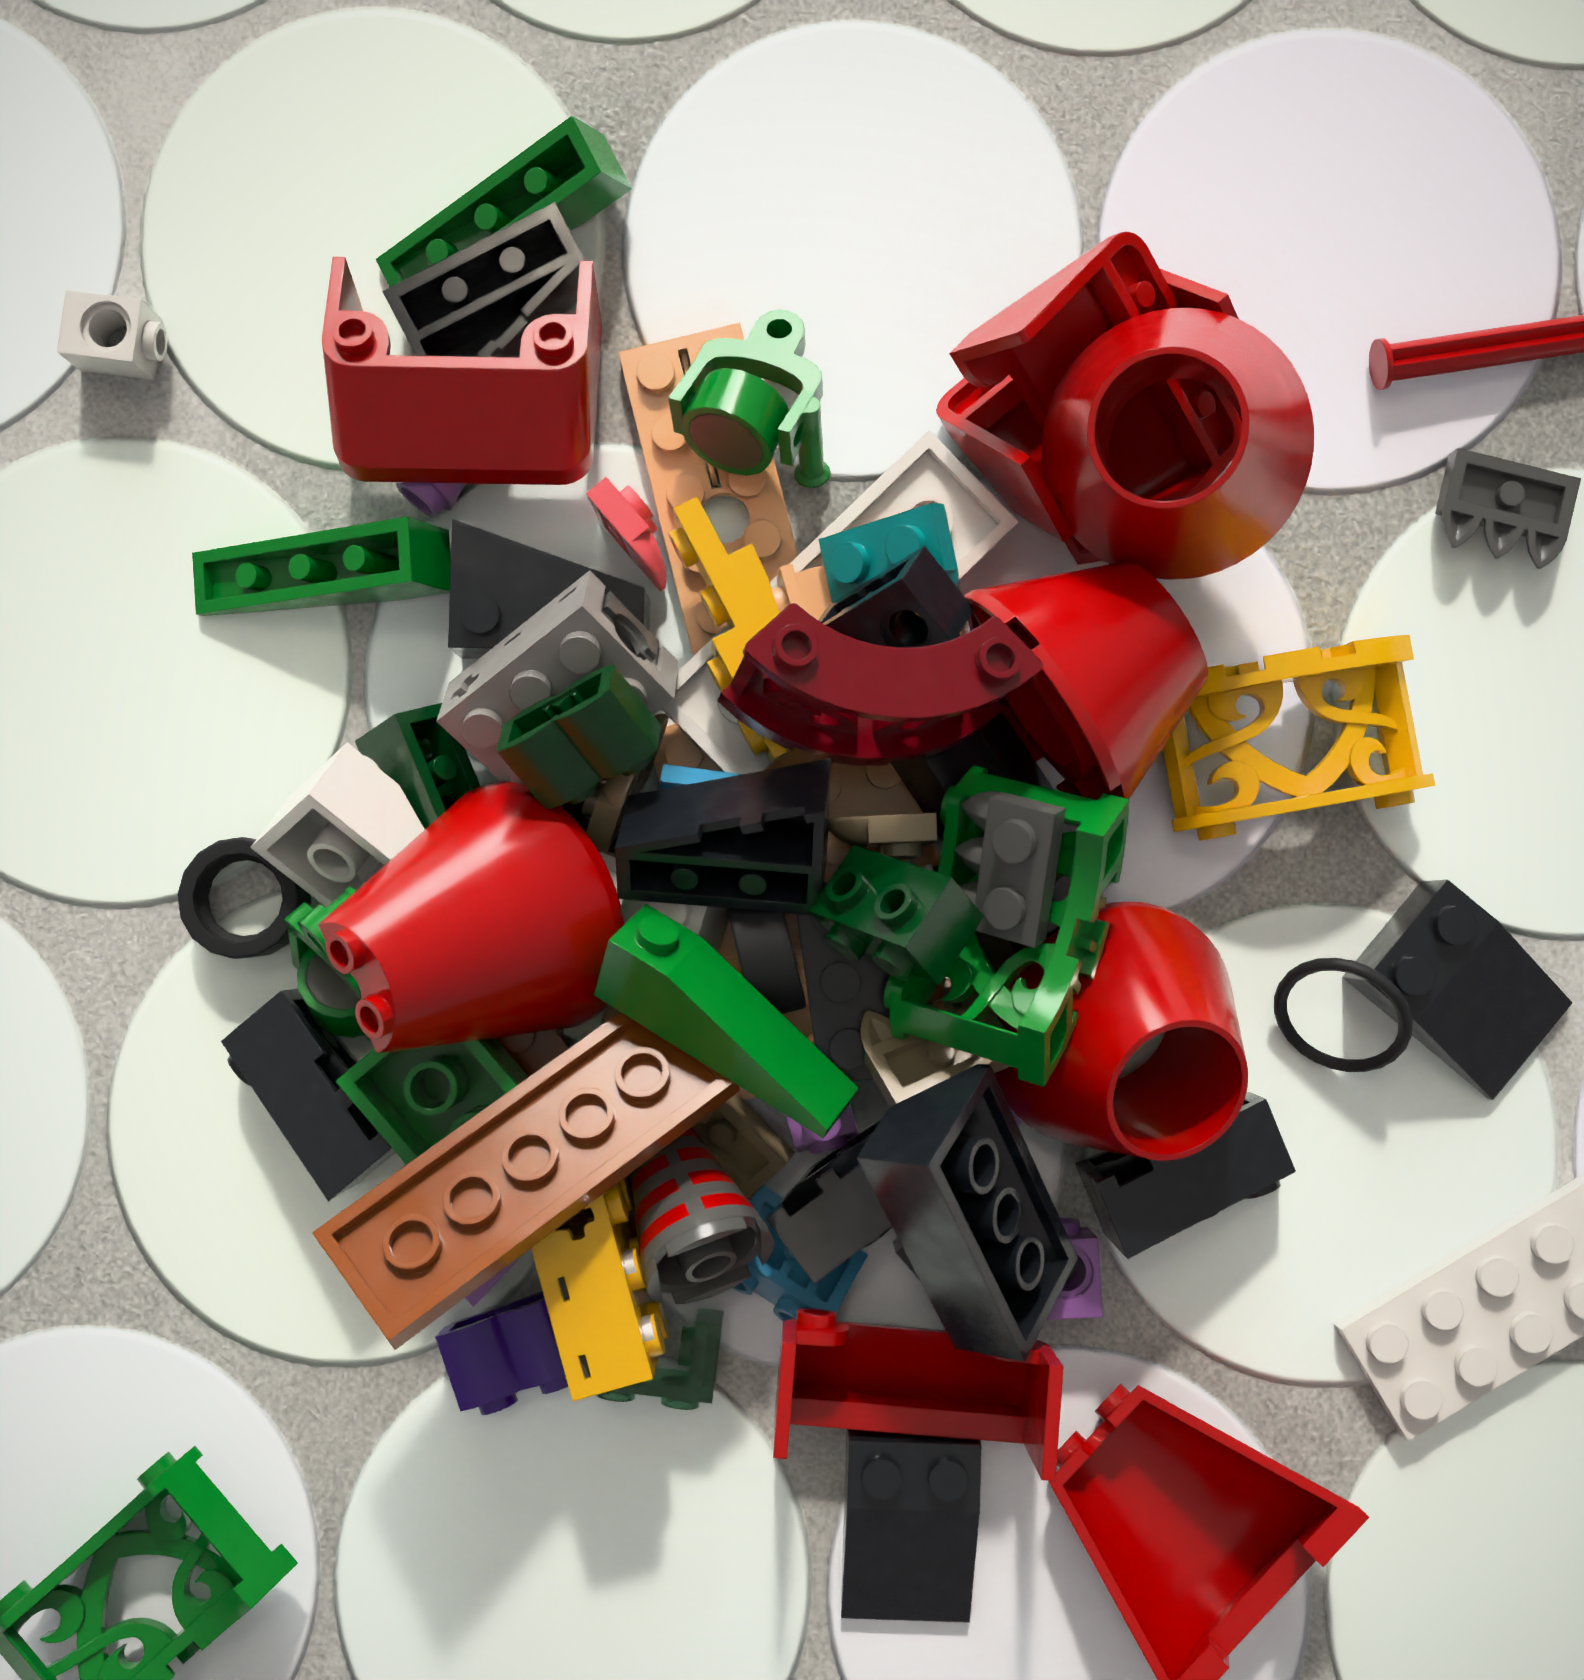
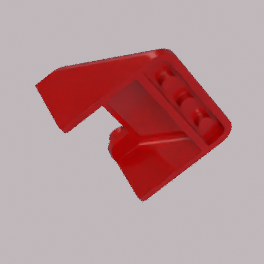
[949,231,1242,565]

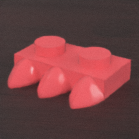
[586,477,666,592]

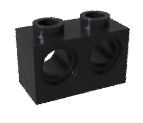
[818,546,975,648]

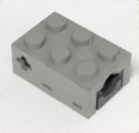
[436,570,679,799]

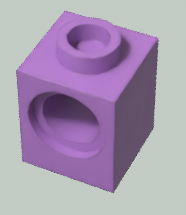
[1046,1218,1103,1320]

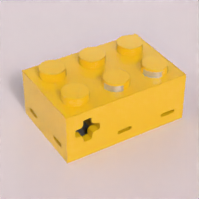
[531,1176,669,1402]

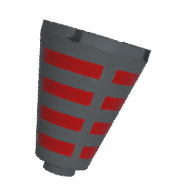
[630,1127,774,1304]

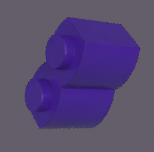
[435,1291,568,1415]

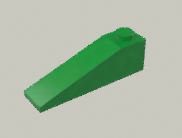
[375,116,632,287]
[192,516,451,616]
[594,904,859,1139]

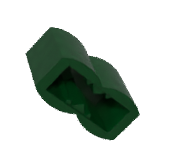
[496,664,660,809]

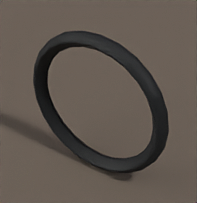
[1274,958,1413,1072]

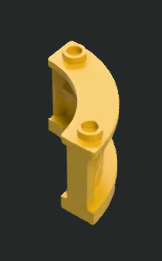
[1163,634,1436,841]

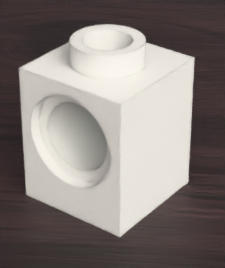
[56,290,168,381]

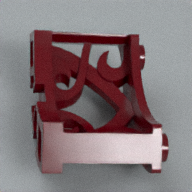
[717,603,1043,766]

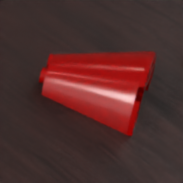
[318,782,624,1054]
[1048,1383,1370,1680]

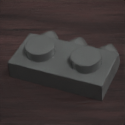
[1435,448,1581,569]
[955,791,1066,948]

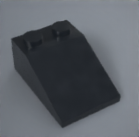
[1342,879,1573,1100]
[841,1429,982,1623]

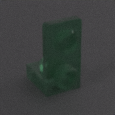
[597,1308,724,1410]

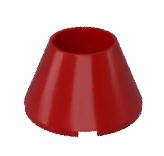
[1042,308,1314,580]
[964,561,1208,800]
[995,901,1248,1161]

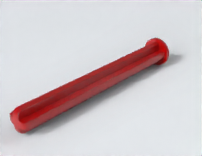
[1369,315,1584,390]

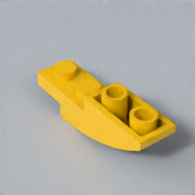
[668,496,787,765]

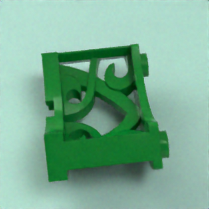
[884,765,1130,1087]
[0,1446,298,1680]

